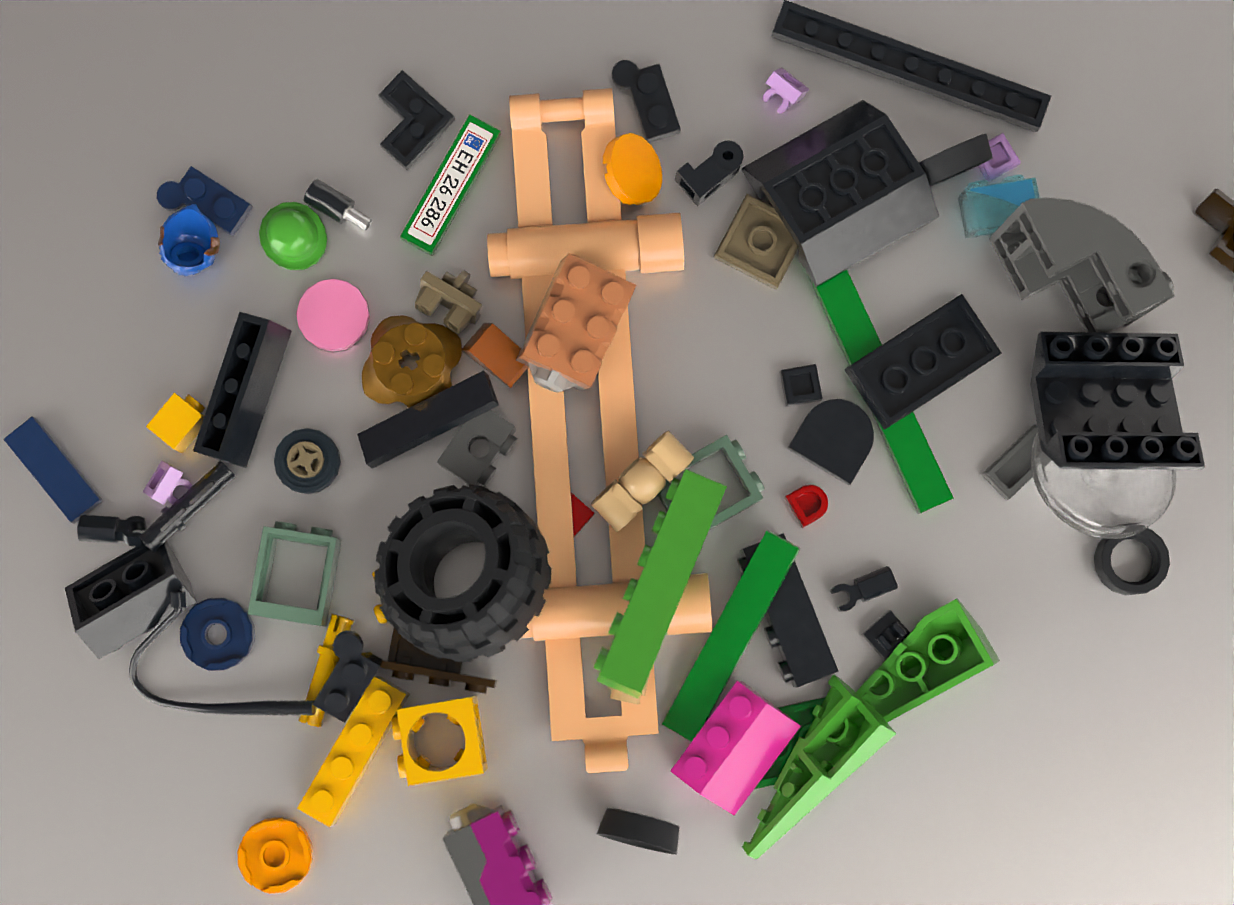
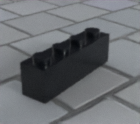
[193,312,292,468]
[737,533,839,688]

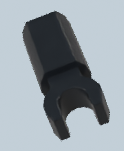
[77,515,147,547]
[830,566,898,612]

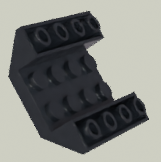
[741,100,939,287]
[1030,332,1205,470]

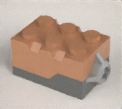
[516,253,636,393]

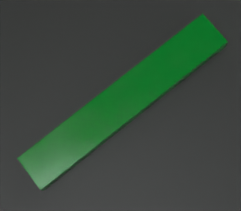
[662,530,801,742]

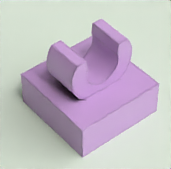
[763,68,809,113]
[143,461,192,505]

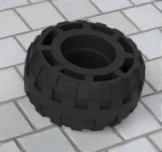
[374,484,552,662]

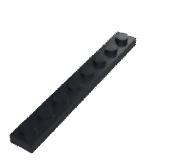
[771,0,1051,132]

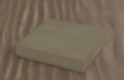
[713,193,799,290]

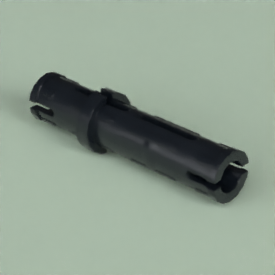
[138,460,236,553]

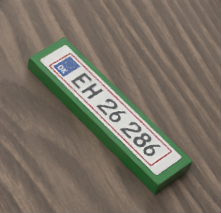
[400,114,501,256]

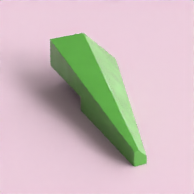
[742,675,897,860]

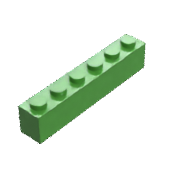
[594,469,727,699]

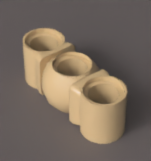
[591,430,694,531]

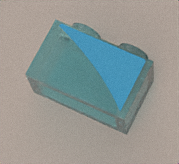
[958,175,1040,238]

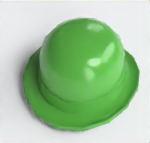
[259,202,327,270]

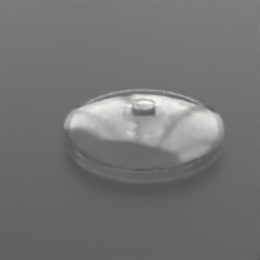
[1031,433,1176,539]

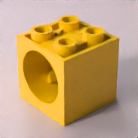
[392,696,488,786]

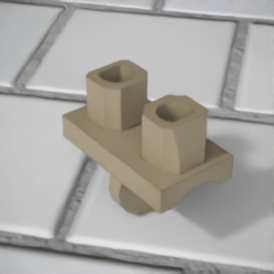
[415,270,482,334]

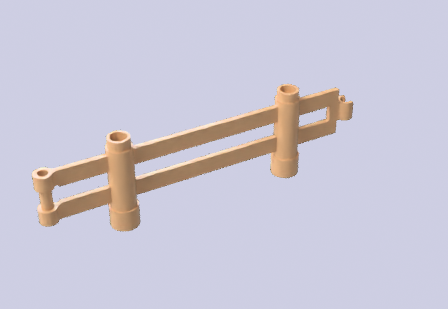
[487,88,712,773]

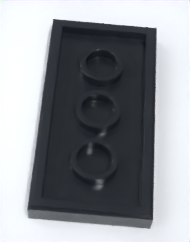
[844,294,1002,430]

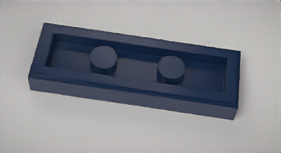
[3,416,103,524]

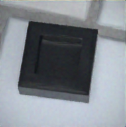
[780,364,823,407]

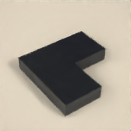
[378,70,455,170]

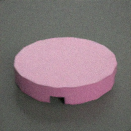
[296,279,370,352]

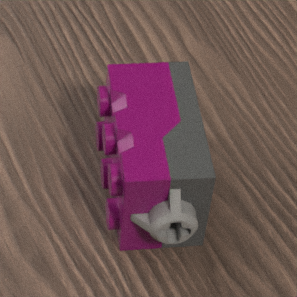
[442,803,553,905]

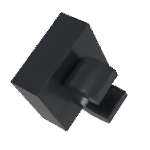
[861,610,910,661]

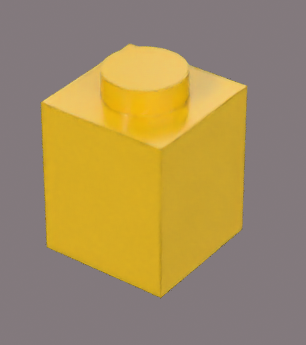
[146,393,206,453]

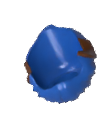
[158,204,220,276]

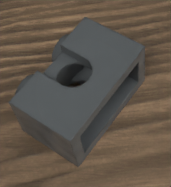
[437,410,518,486]

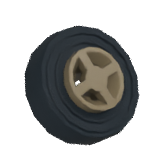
[274,428,341,494]

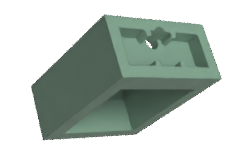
[657,435,765,530]
[248,521,342,627]

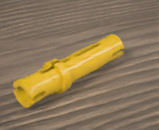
[298,614,354,727]

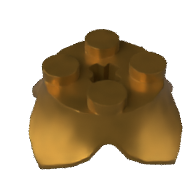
[362,315,462,408]

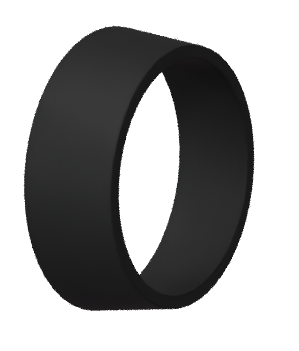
[919,133,993,187]
[597,808,679,855]

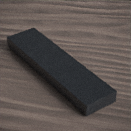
[357,370,499,469]

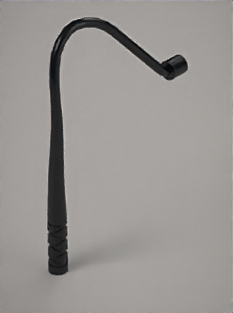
[129,591,316,716]

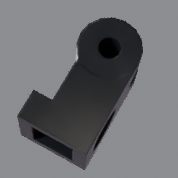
[675,140,744,207]

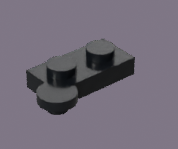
[611,60,681,143]
[312,631,383,723]

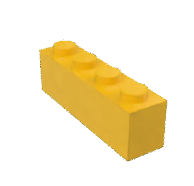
[297,675,410,827]

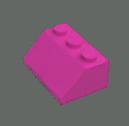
[670,680,801,815]

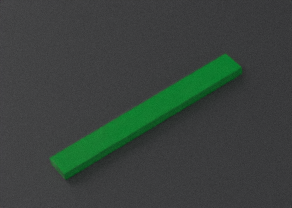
[808,270,954,514]

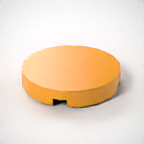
[603,133,662,206]
[237,817,313,894]

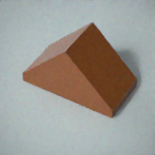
[461,323,529,388]

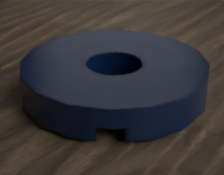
[180,598,255,671]

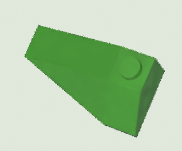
[856,598,1000,722]

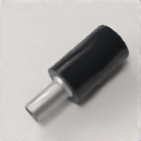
[303,179,372,230]

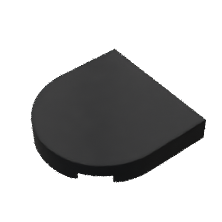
[787,399,874,485]

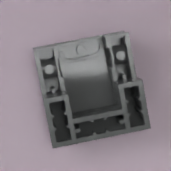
[989,197,1175,333]

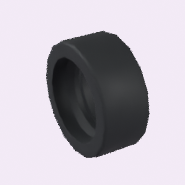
[1094,525,1170,595]

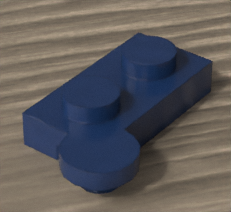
[157,166,253,236]

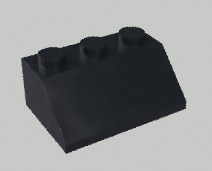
[65,541,197,659]

